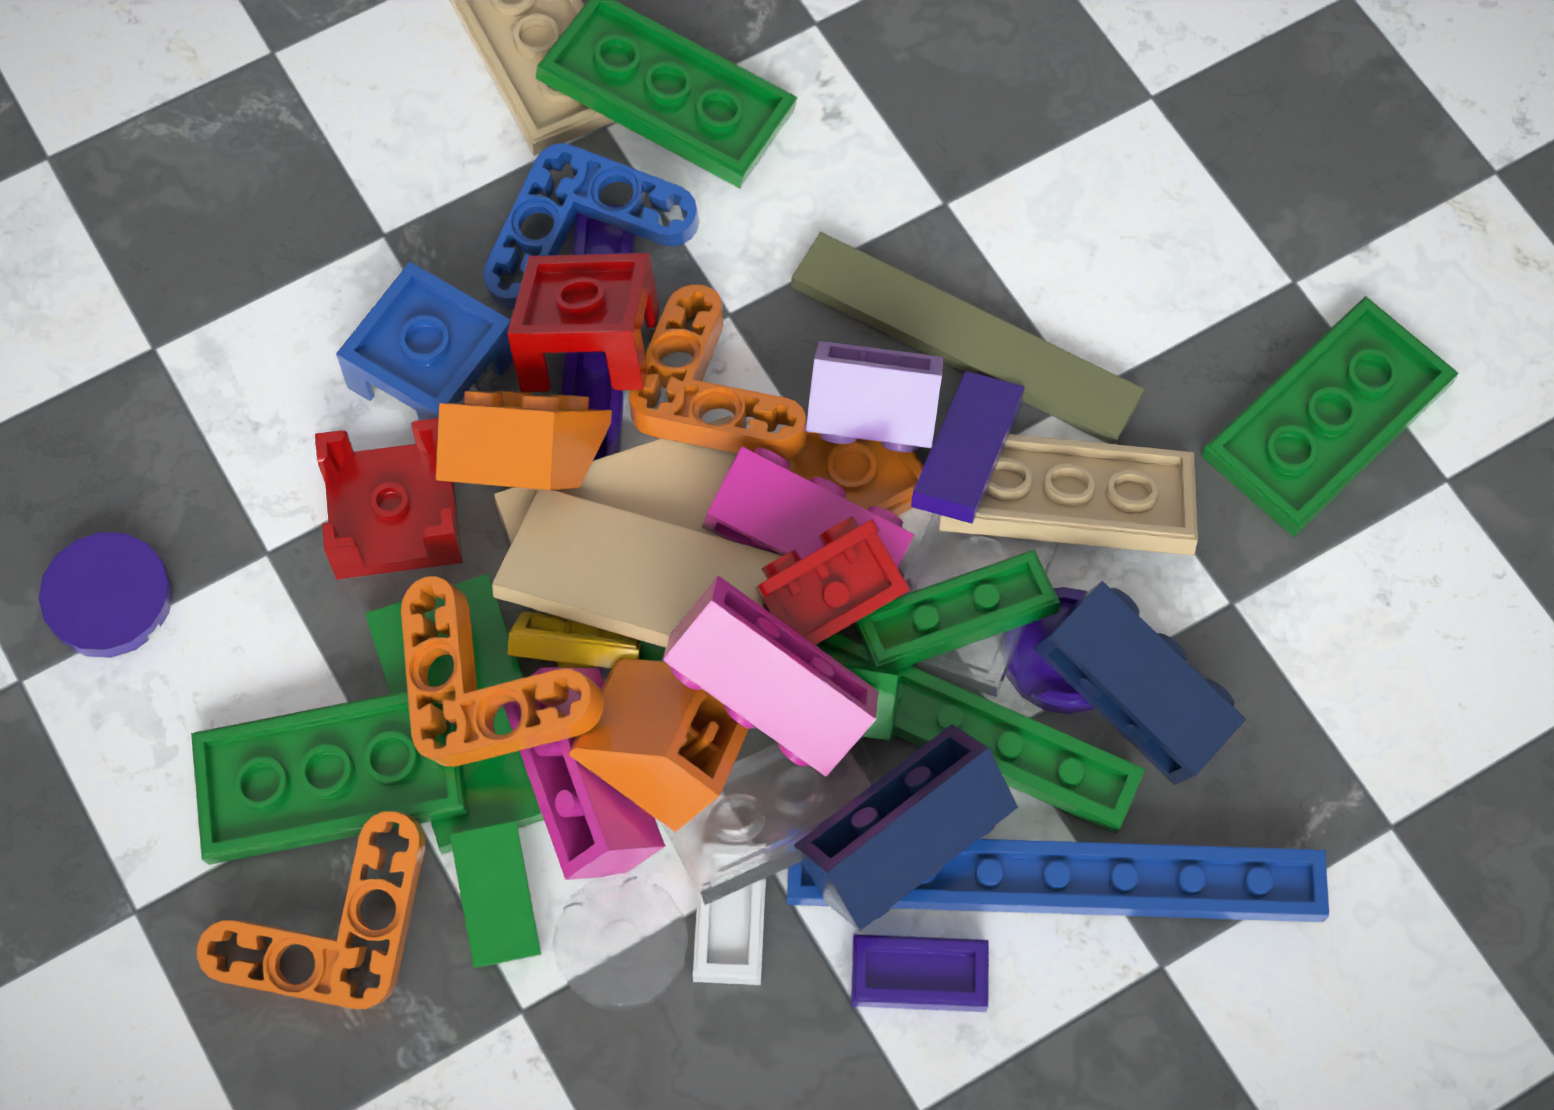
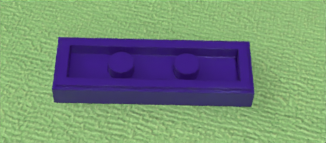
[911,371,1025,524]

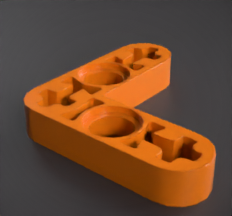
[629,284,807,460]
[401,576,604,767]
[197,811,425,1009]

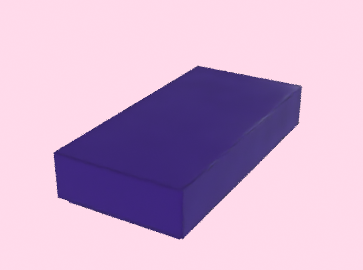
[851,934,989,1012]

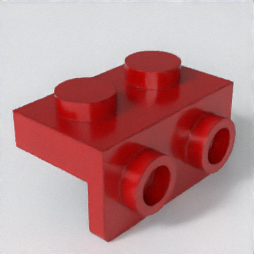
[755,516,910,645]

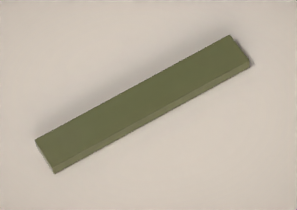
[791,231,1145,444]

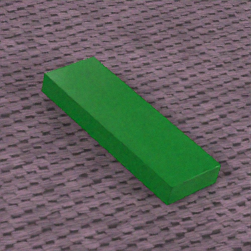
[854,549,1060,671]

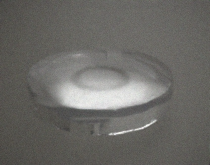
[553,873,689,1012]

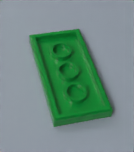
[536,0,798,189]
[1201,296,1459,537]
[365,574,544,854]
[191,683,469,865]

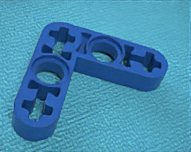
[483,143,700,309]

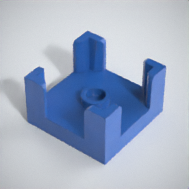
[336,262,513,420]

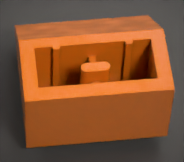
[436,391,612,490]
[568,658,749,832]

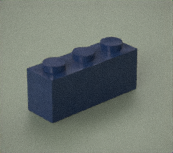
[1033,581,1246,785]
[793,724,1018,931]

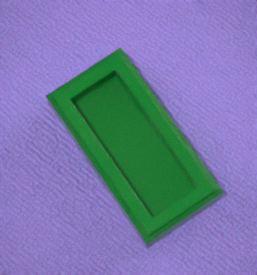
[450,821,541,969]

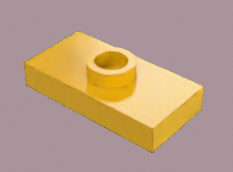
[507,611,641,669]

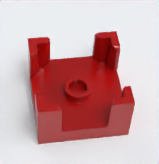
[507,253,660,392]
[315,418,463,580]

